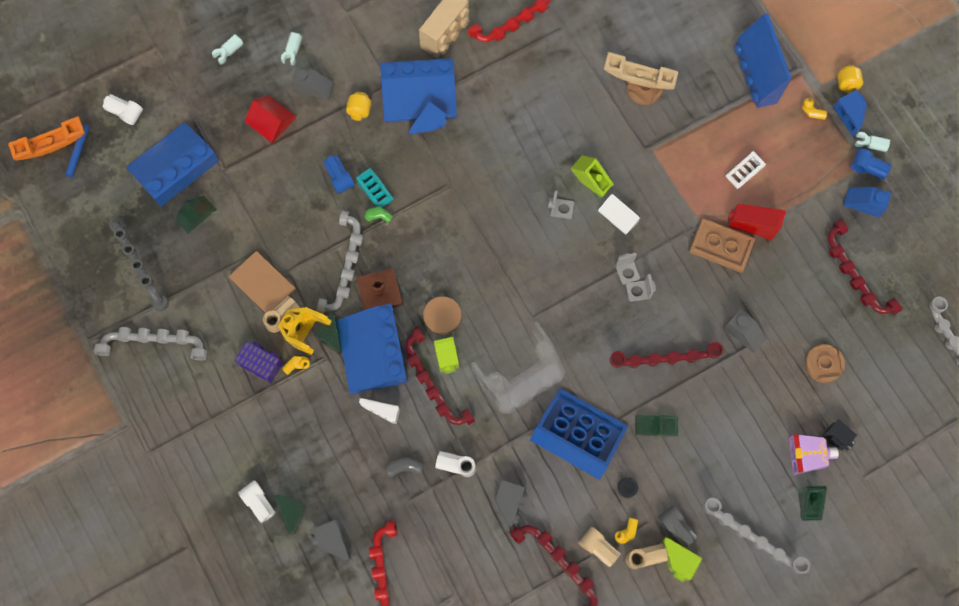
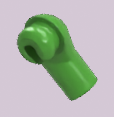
[364,206,393,223]

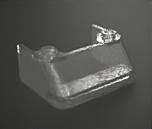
[471,321,565,414]

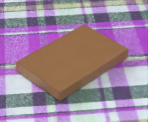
[689,218,756,273]
[229,251,296,313]

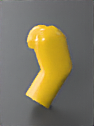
[802,98,827,119]
[281,356,310,375]
[615,518,638,544]

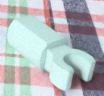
[281,32,302,65]
[212,34,243,64]
[855,132,890,152]

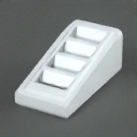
[725,151,766,190]
[359,398,400,424]

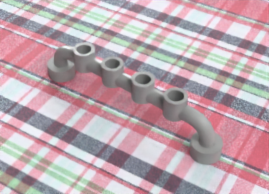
[316,210,363,315]
[929,296,959,365]
[94,327,207,361]
[704,498,810,574]

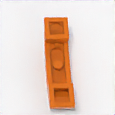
[8,116,85,160]

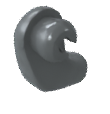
[385,457,424,478]

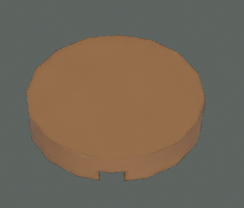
[627,82,663,105]
[424,297,461,335]
[805,344,845,383]

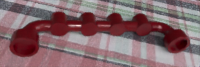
[828,219,902,315]
[405,327,475,425]
[609,342,723,369]
[509,525,598,606]

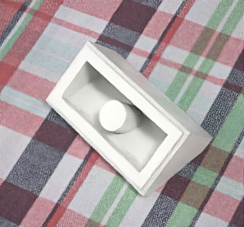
[598,194,640,235]

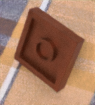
[356,268,403,310]

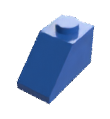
[833,90,867,136]
[408,102,448,134]
[843,187,891,217]

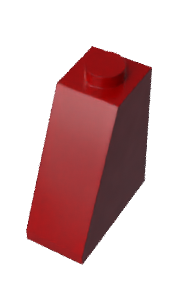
[728,204,786,241]

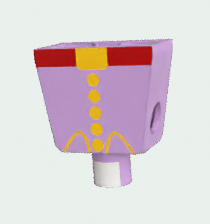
[788,435,838,475]

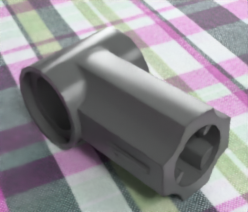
[657,505,697,548]

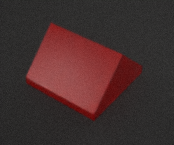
[245,95,297,143]

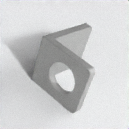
[548,190,574,219]
[615,253,640,285]
[626,274,656,302]

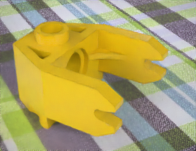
[278,307,331,355]

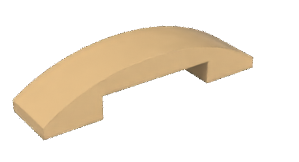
[604,52,678,89]

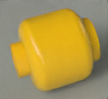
[837,65,863,93]
[346,92,372,121]

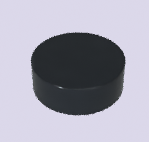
[617,477,638,498]

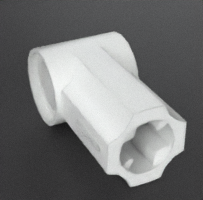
[103,94,143,125]
[435,451,476,477]
[238,480,276,523]

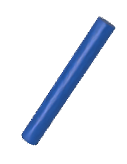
[65,124,89,177]

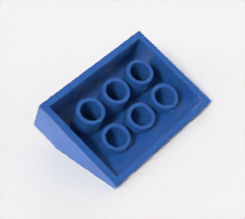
[734,13,792,108]
[380,58,457,122]
[126,122,219,207]
[336,304,408,395]
[530,388,628,480]

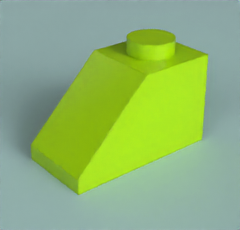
[570,155,613,197]
[434,337,459,374]
[661,537,702,582]

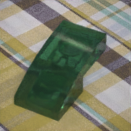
[635,414,678,436]

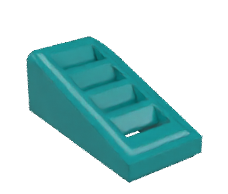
[356,168,394,208]

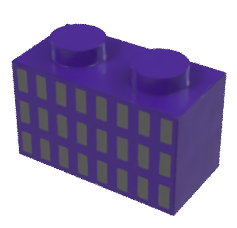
[234,341,283,383]

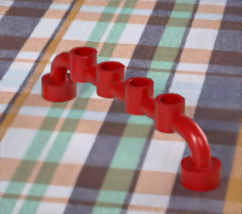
[467,0,551,42]
[369,520,397,606]

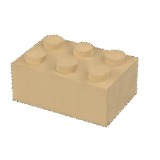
[419,0,469,59]

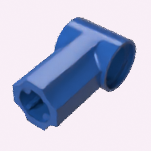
[850,149,891,179]
[323,155,355,194]

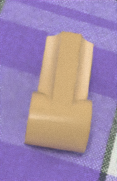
[263,296,300,333]
[578,527,621,567]
[625,543,668,569]

